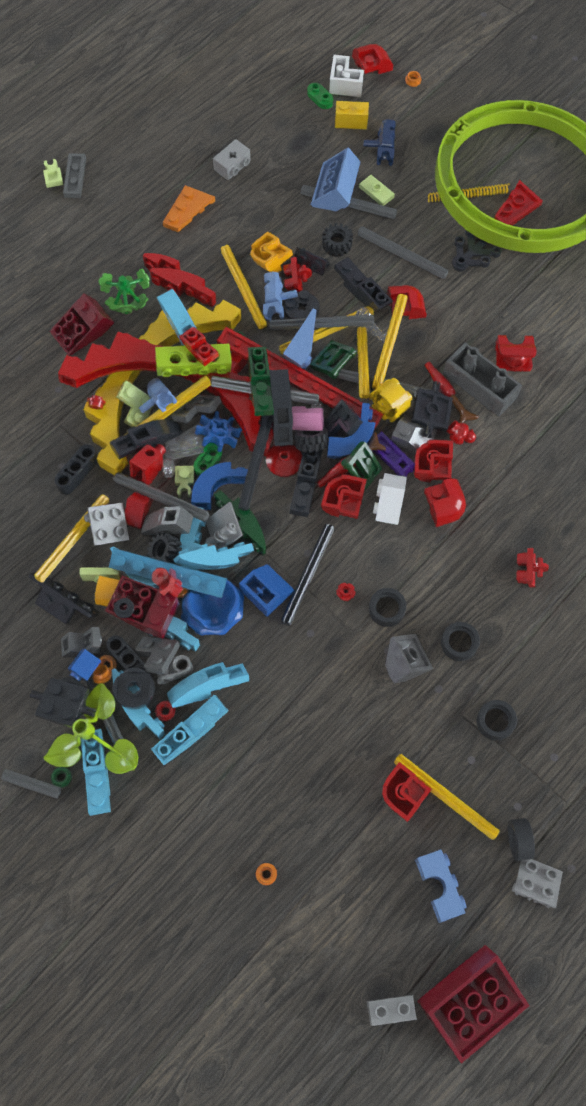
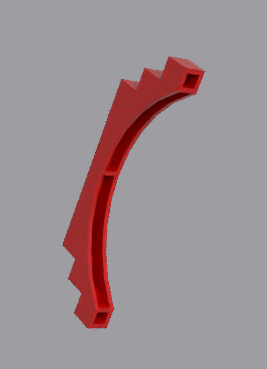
[58,332,273,456]

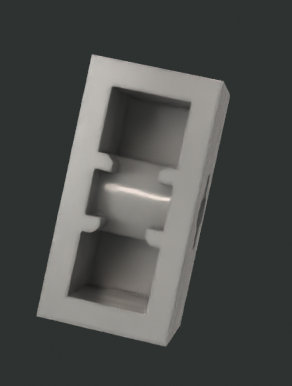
[213,139,251,180]
[367,995,417,1026]

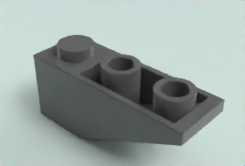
[141,506,193,535]

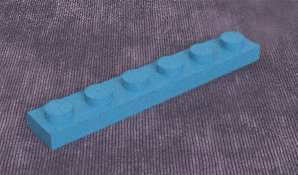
[109,548,227,598]

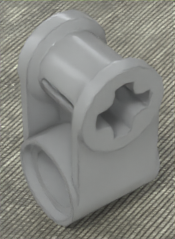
[157,655,193,684]

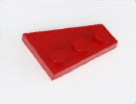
[494,180,543,226]

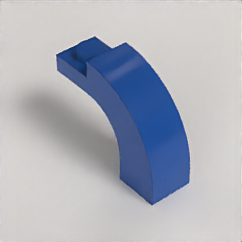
[327,403,375,459]
[191,462,248,510]

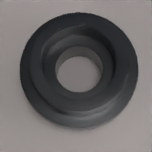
[114,598,134,618]

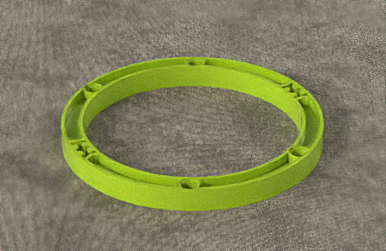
[435,100,586,253]

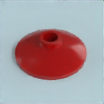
[266,445,302,477]

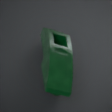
[248,347,274,416]
[214,490,266,555]

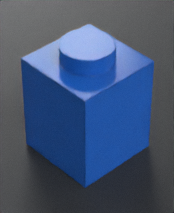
[68,649,101,682]

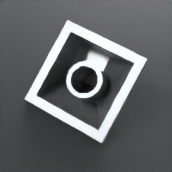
[391,415,437,456]
[385,634,433,683]

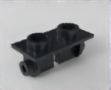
[294,247,330,276]

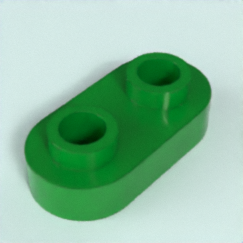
[307,83,333,109]
[194,443,222,476]

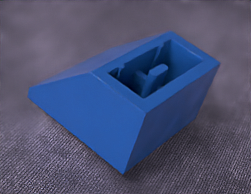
[239,564,295,617]

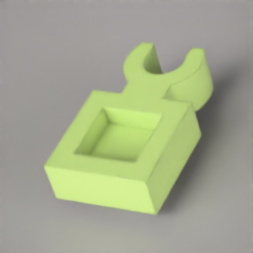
[43,159,63,188]
[175,466,194,498]

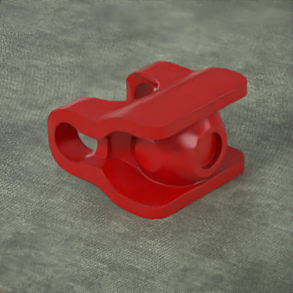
[495,335,537,372]

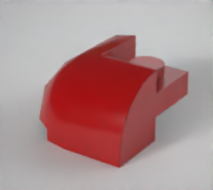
[352,44,393,74]
[387,285,427,319]
[414,440,453,483]
[321,475,367,519]
[424,479,466,527]
[382,762,432,822]

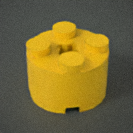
[369,378,412,422]

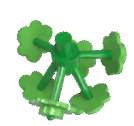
[99,269,150,314]

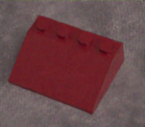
[417,945,529,1064]

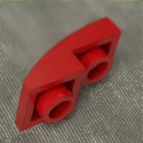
[143,253,180,270]
[179,326,219,366]

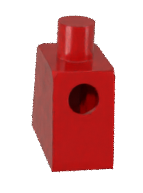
[129,444,166,486]

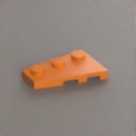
[163,185,215,232]

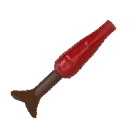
[424,361,479,423]
[316,432,386,488]

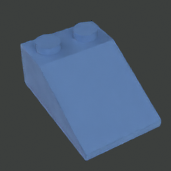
[283,308,316,370]

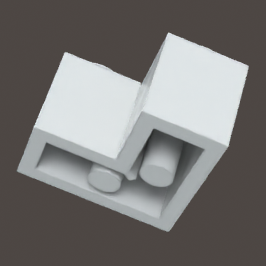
[329,55,364,97]
[373,473,407,525]

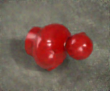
[447,421,476,445]

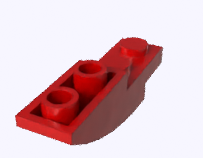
[150,268,216,307]

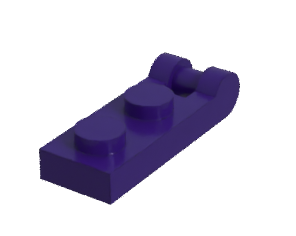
[368,432,415,477]

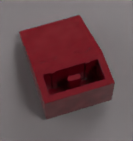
[49,293,115,356]
[105,575,179,639]

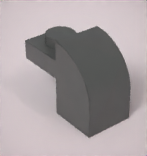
[61,627,102,658]

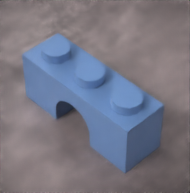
[415,850,467,923]

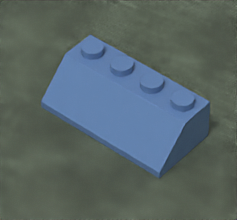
[311,147,360,211]

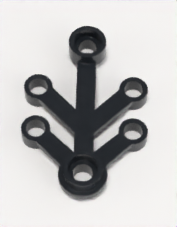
[452,230,502,272]

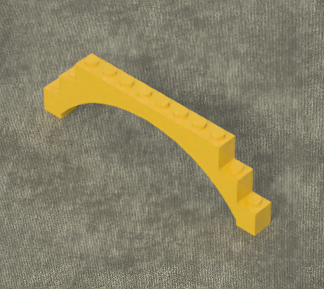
[84,300,241,476]

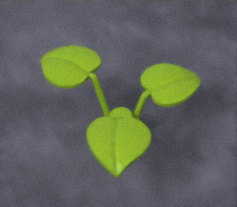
[44,683,138,774]

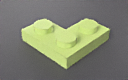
[116,381,153,428]

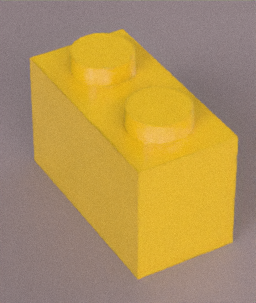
[335,101,369,129]

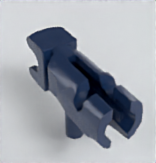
[363,119,396,166]

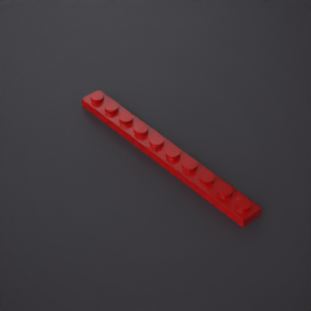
[217,327,384,431]

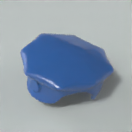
[181,580,244,635]

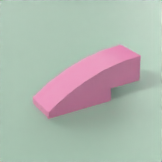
[272,406,324,431]

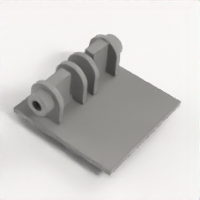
[205,502,242,550]
[84,503,129,546]
[512,859,563,908]

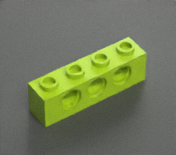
[155,344,232,377]

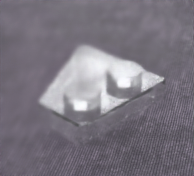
[166,424,204,461]

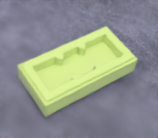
[359,175,395,206]
[80,567,122,583]

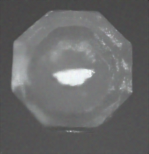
[163,459,175,477]

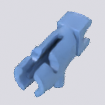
[263,272,298,322]
[139,378,177,413]

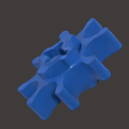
[195,411,242,452]

